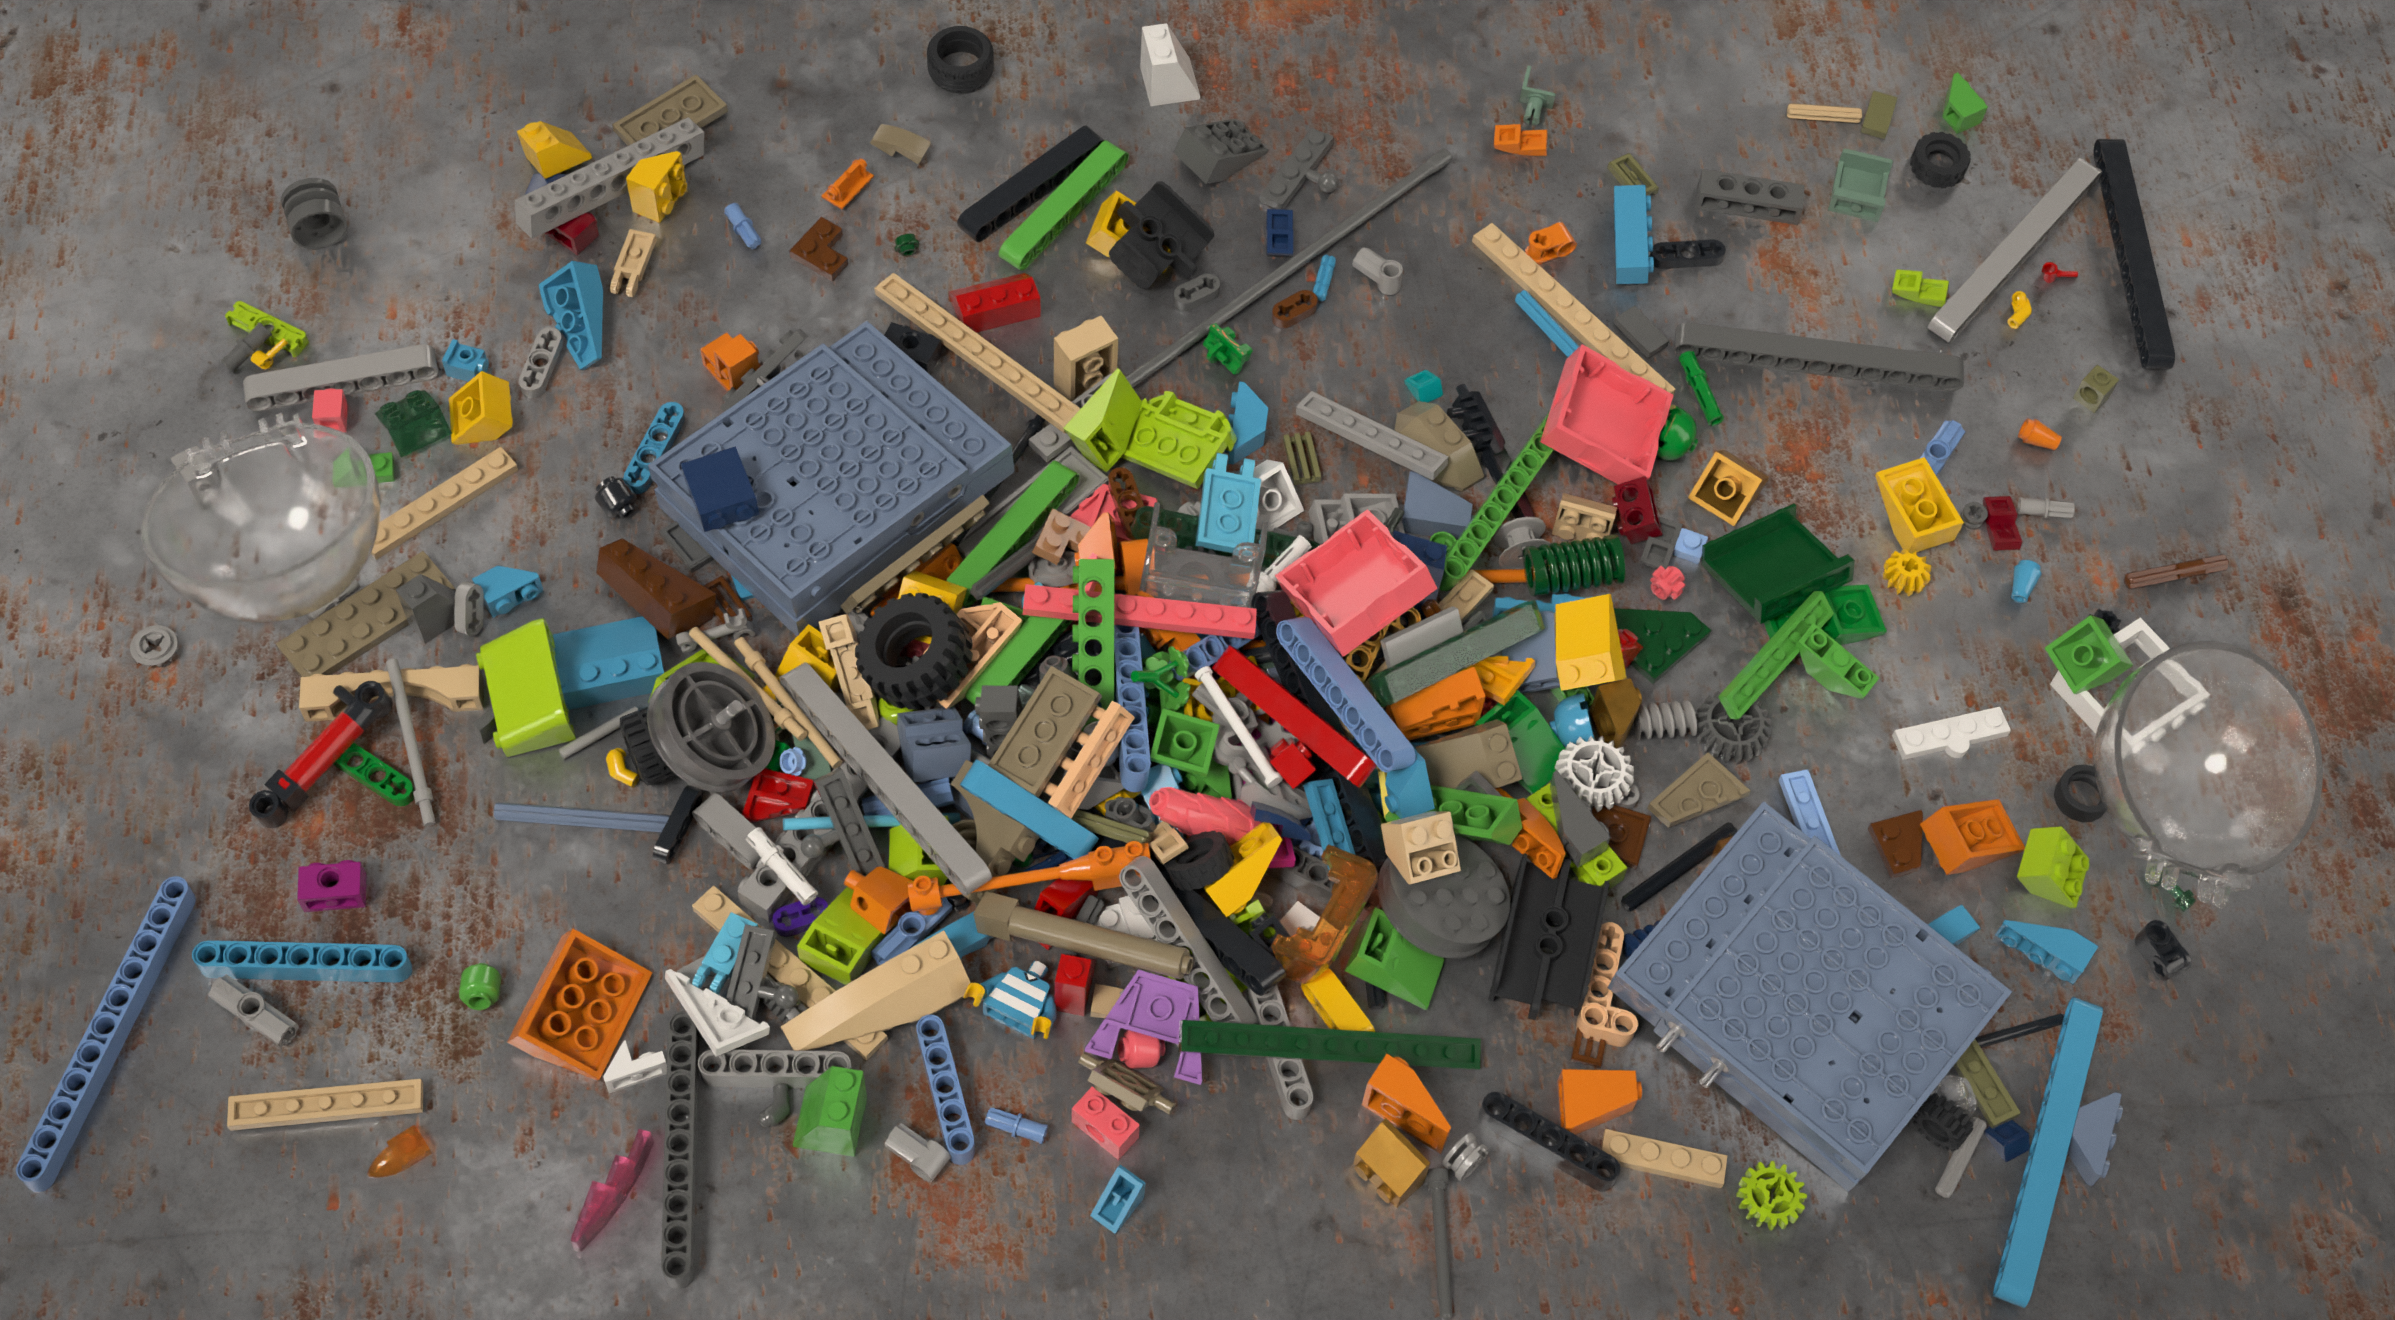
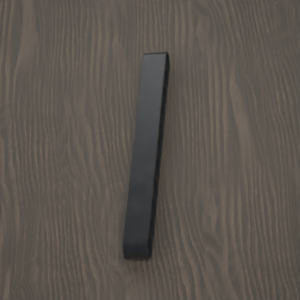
[2093,139,2175,369]
[1251,590,1388,879]
[1037,797,1286,996]

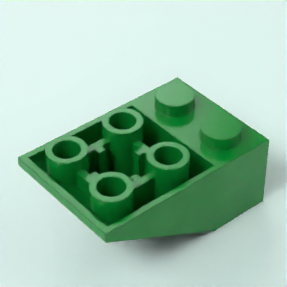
[1475,690,1565,795]

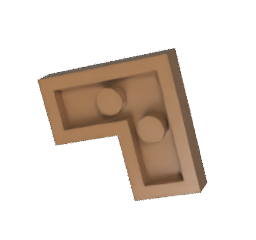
[1032,508,1091,565]

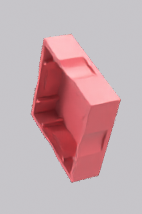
[1540,344,1673,484]
[1275,509,1437,657]

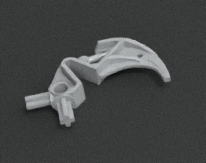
[1192,683,1313,820]

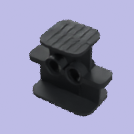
[1109,181,1215,289]

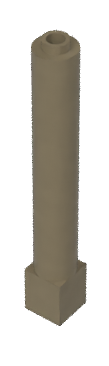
[973,891,1193,979]

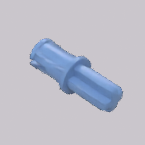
[724,203,761,249]
[985,1108,1048,1144]

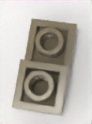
[870,124,931,164]

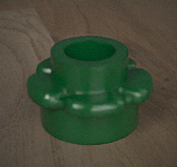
[894,234,920,256]

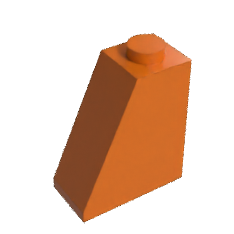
[1558,1069,1642,1135]

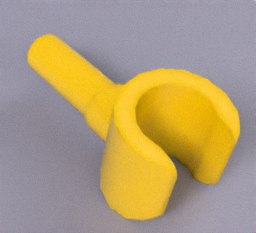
[251,338,288,369]

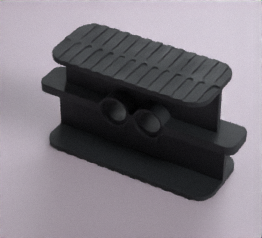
[1488,853,1610,1020]

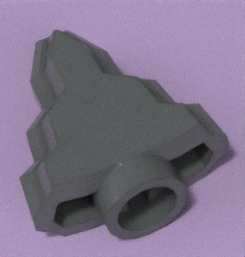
[1105,797,1157,833]

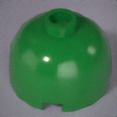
[1656,405,1698,461]

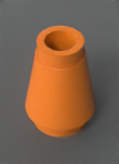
[2018,418,2062,451]

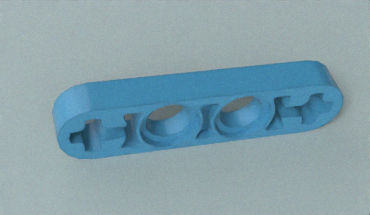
[623,402,685,494]

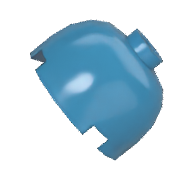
[1549,693,1596,747]

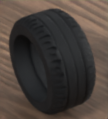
[927,26,994,93]

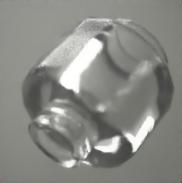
[1932,1075,1977,1118]

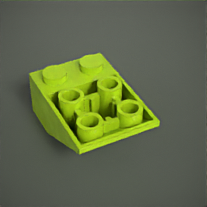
[1063,368,1142,472]
[797,887,888,985]

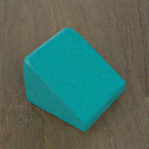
[1404,370,1443,403]

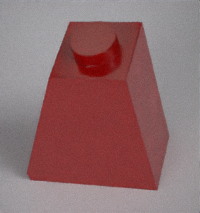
[1034,878,1100,950]
[1055,954,1097,1016]

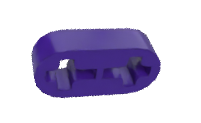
[772,896,828,937]

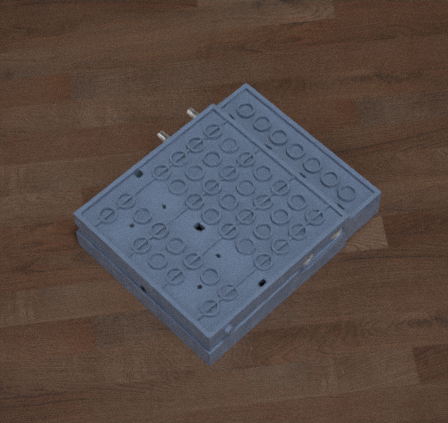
[648,321,1014,636]
[1607,801,2012,1192]

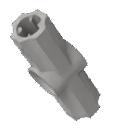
[208,974,299,1048]

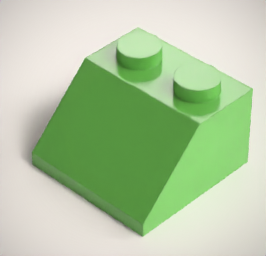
[2045,615,2133,694]

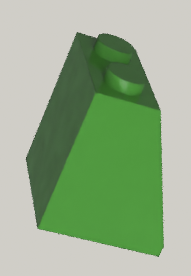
[793,1066,867,1157]

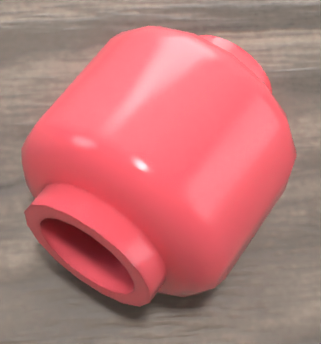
[1117,1030,1165,1069]

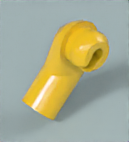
[2007,291,2032,329]
[606,748,640,788]

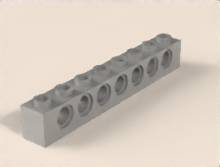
[515,117,704,239]
[738,717,903,923]

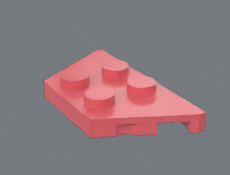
[1067,484,1166,555]

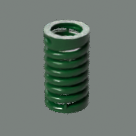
[1523,535,1625,596]

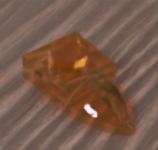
[367,1125,432,1178]

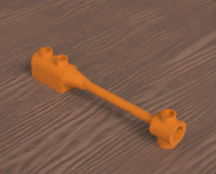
[907,841,1151,916]

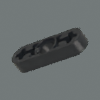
[1650,239,1726,269]
[652,785,703,865]

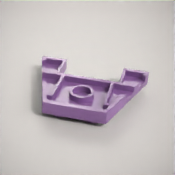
[1084,970,1202,1085]

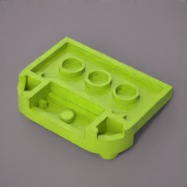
[1121,391,1237,489]

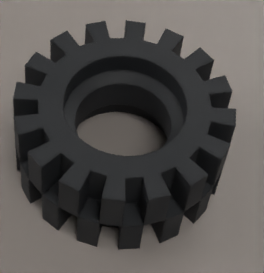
[1912,1093,1974,1151]

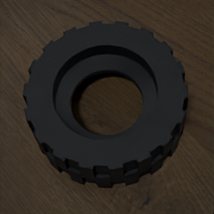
[1910,132,1971,188]
[1164,831,1235,891]

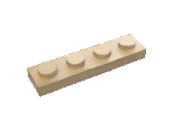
[1601,1129,1728,1188]

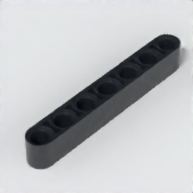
[957,125,1105,242]

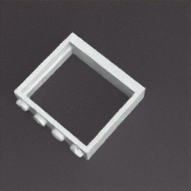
[2050,617,2211,759]

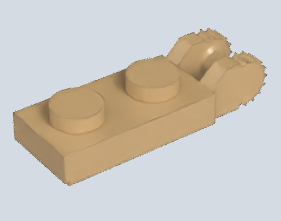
[610,229,657,297]

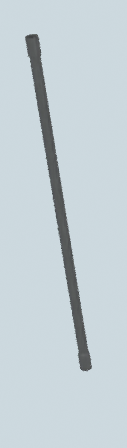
[1126,148,1452,388]

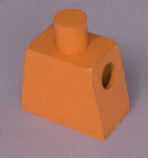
[844,867,913,934]

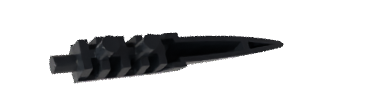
[1447,384,1542,539]

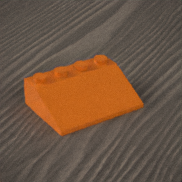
[507,928,653,1081]

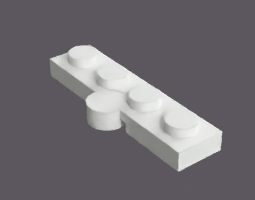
[1892,707,2011,760]

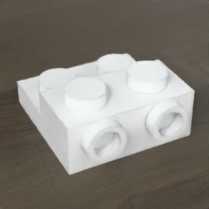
[1093,896,1159,969]

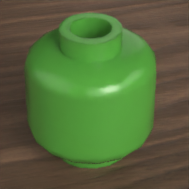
[459,963,501,1010]

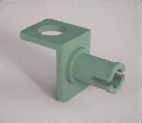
[1519,65,1556,125]

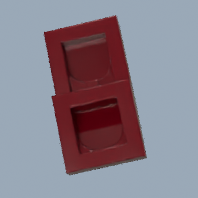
[1983,496,2023,551]

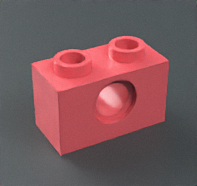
[1071,1086,1140,1160]

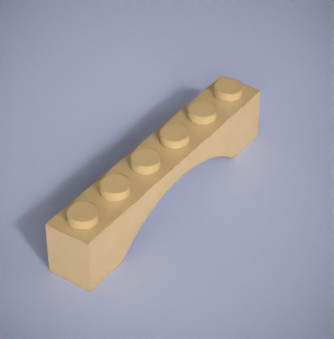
[299,664,484,722]

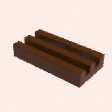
[704,575,753,625]
[1571,1017,1606,1068]

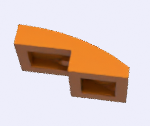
[1494,124,1548,156]

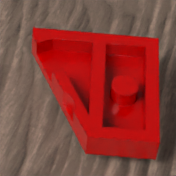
[742,769,815,823]

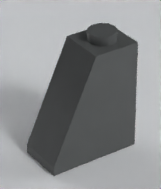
[396,574,456,644]

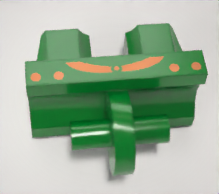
[1202,323,1253,375]

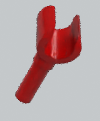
[2042,262,2078,283]

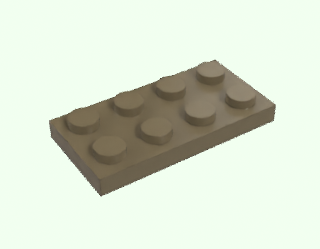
[612,74,728,146]
[988,666,1102,798]

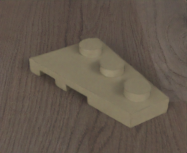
[1647,752,1751,828]

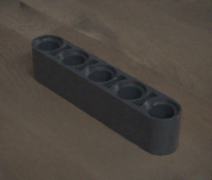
[1479,1092,1620,1192]

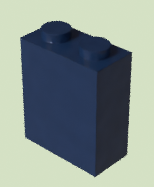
[681,446,760,532]

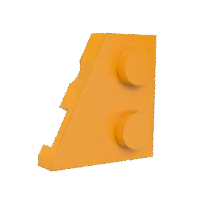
[1457,654,1535,706]

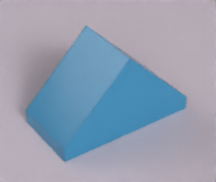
[1090,1165,1146,1234]

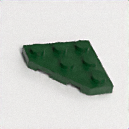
[1614,608,1712,684]

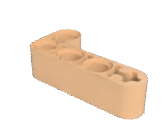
[1576,922,1638,1047]

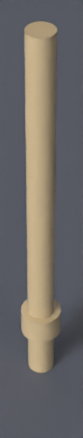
[689,627,808,741]
[734,637,843,769]

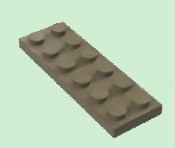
[841,495,990,614]
[276,551,456,677]

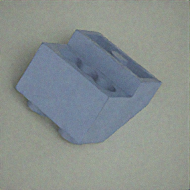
[897,706,971,783]

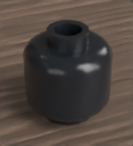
[595,476,637,519]

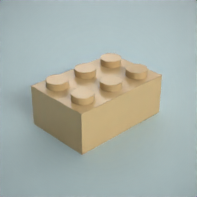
[1054,315,1118,402]

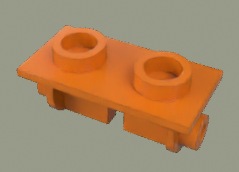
[821,158,874,210]

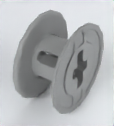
[1492,517,1551,569]

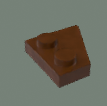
[1868,810,1923,879]

